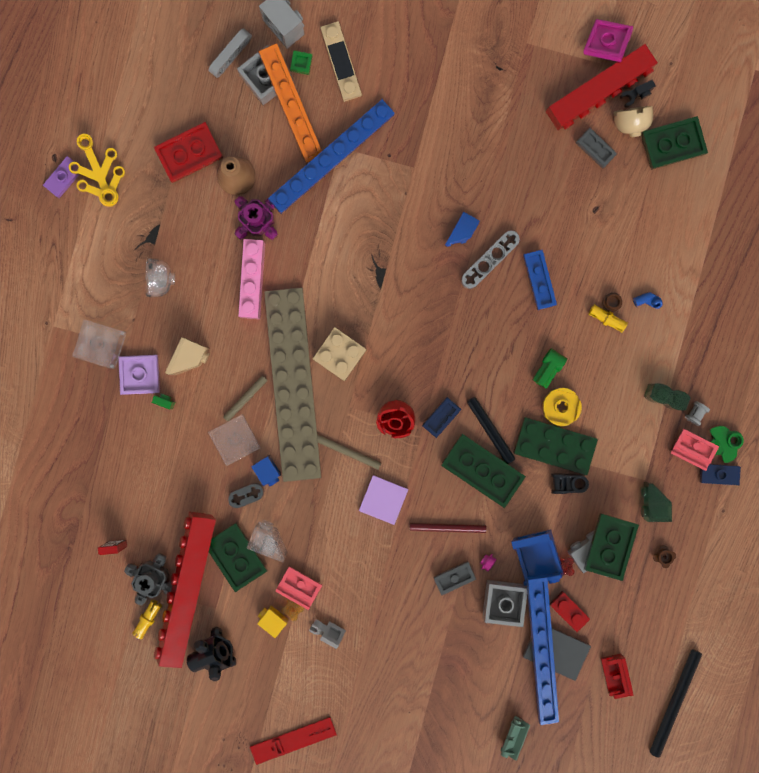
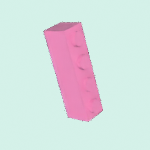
[238,239,265,319]

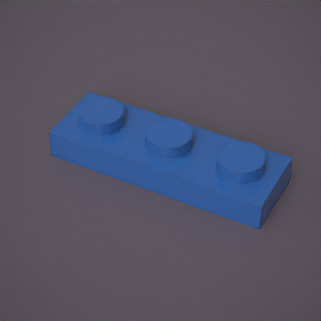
[523,249,557,310]

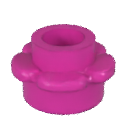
[480,554,497,572]

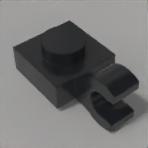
[620,79,656,108]

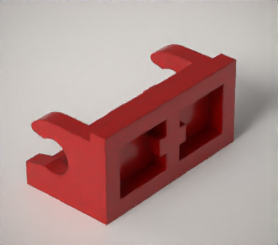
[601,653,634,699]

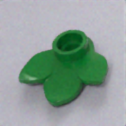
[710,426,744,463]

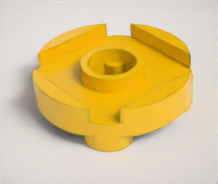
[542,388,582,426]

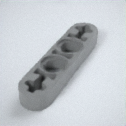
[461,231,520,289]

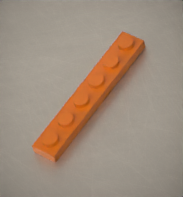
[258,43,322,163]

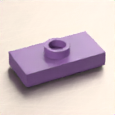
[43,156,80,199]

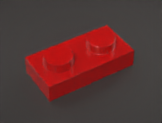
[550,591,590,632]

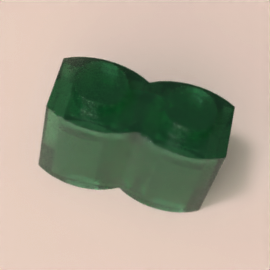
[644,383,691,411]

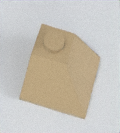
[165,337,210,375]

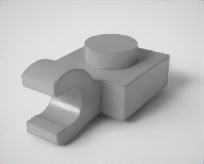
[309,619,346,649]

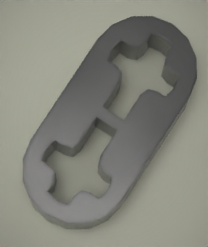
[228,483,264,508]

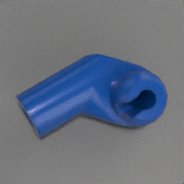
[633,292,663,309]

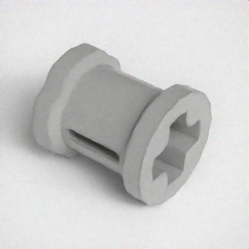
[685,401,710,426]

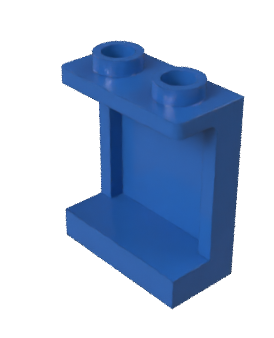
[511,529,564,586]

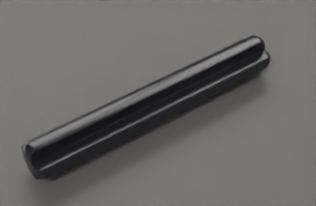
[467,397,515,464]

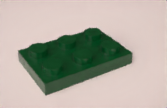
[641,116,708,170]
[584,513,639,581]
[209,522,268,592]

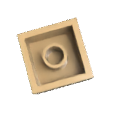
[313,327,367,381]

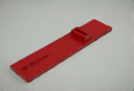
[250,717,337,765]

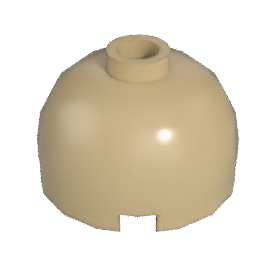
[613,106,653,137]

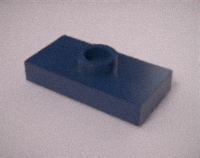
[422,397,462,438]
[700,464,741,486]

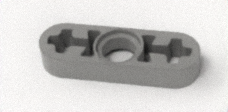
[209,28,252,78]

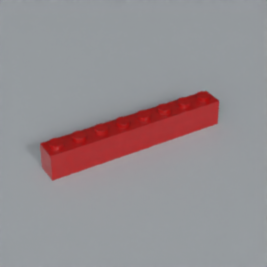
[154,511,216,668]

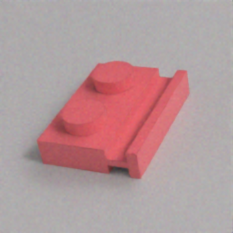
[670,429,719,471]
[275,566,322,610]

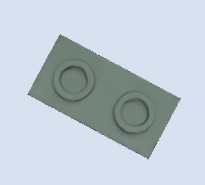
[500,716,530,761]

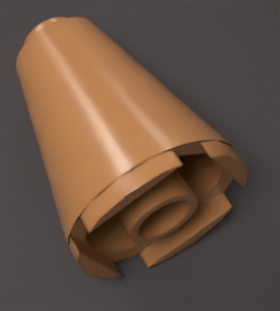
[217,157,255,195]

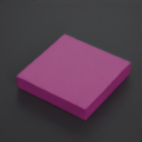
[583,19,633,62]

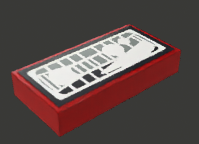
[98,540,127,555]

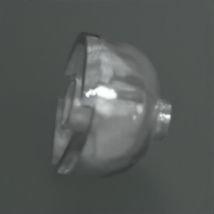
[145,258,175,297]

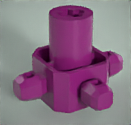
[234,196,278,240]

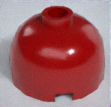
[376,400,416,439]

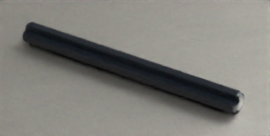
[650,649,702,758]

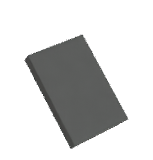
[523,627,591,681]

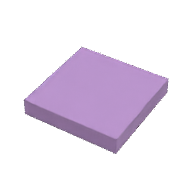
[118,355,160,395]
[359,475,408,525]

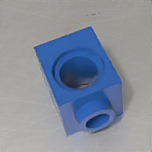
[251,455,281,487]

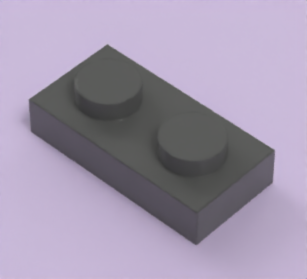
[433,561,476,596]

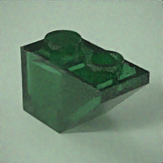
[641,482,672,522]

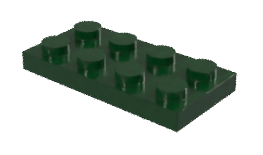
[513,417,598,475]
[441,434,526,508]

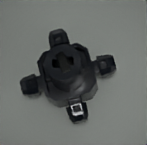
[187,627,236,681]

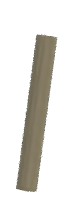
[223,375,268,422]

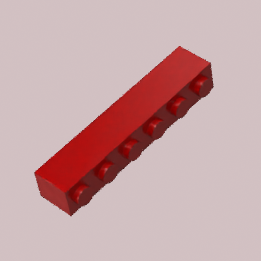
[546,44,658,131]

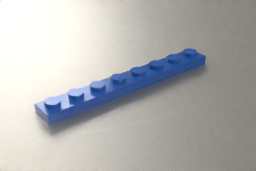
[268,99,395,214]
[526,575,559,725]

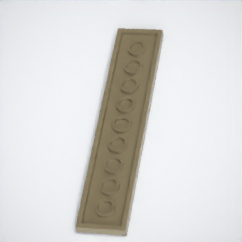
[264,288,321,482]

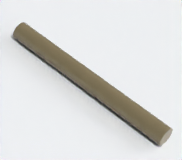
[317,434,381,470]

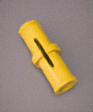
[588,304,628,333]
[132,600,162,639]

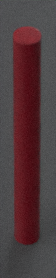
[410,523,486,533]

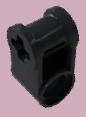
[551,473,589,494]

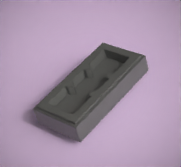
[576,128,617,169]

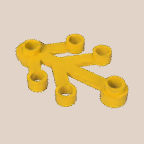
[69,134,125,207]

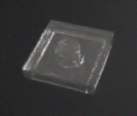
[208,414,261,466]

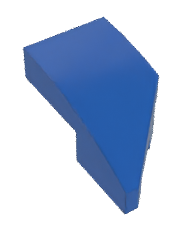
[445,212,480,247]

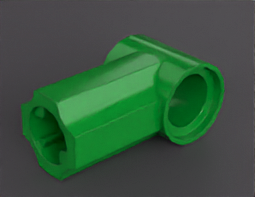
[532,348,568,389]

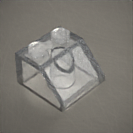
[247,520,288,562]

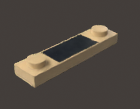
[320,21,362,102]

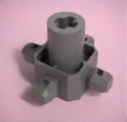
[124,553,172,606]

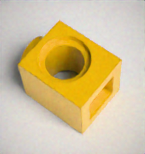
[257,605,289,638]

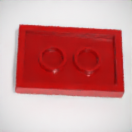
[154,122,223,183]

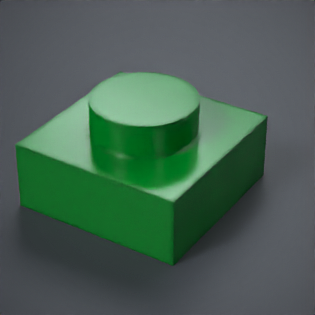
[290,51,313,75]
[151,393,176,410]

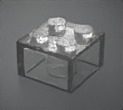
[72,320,126,369]

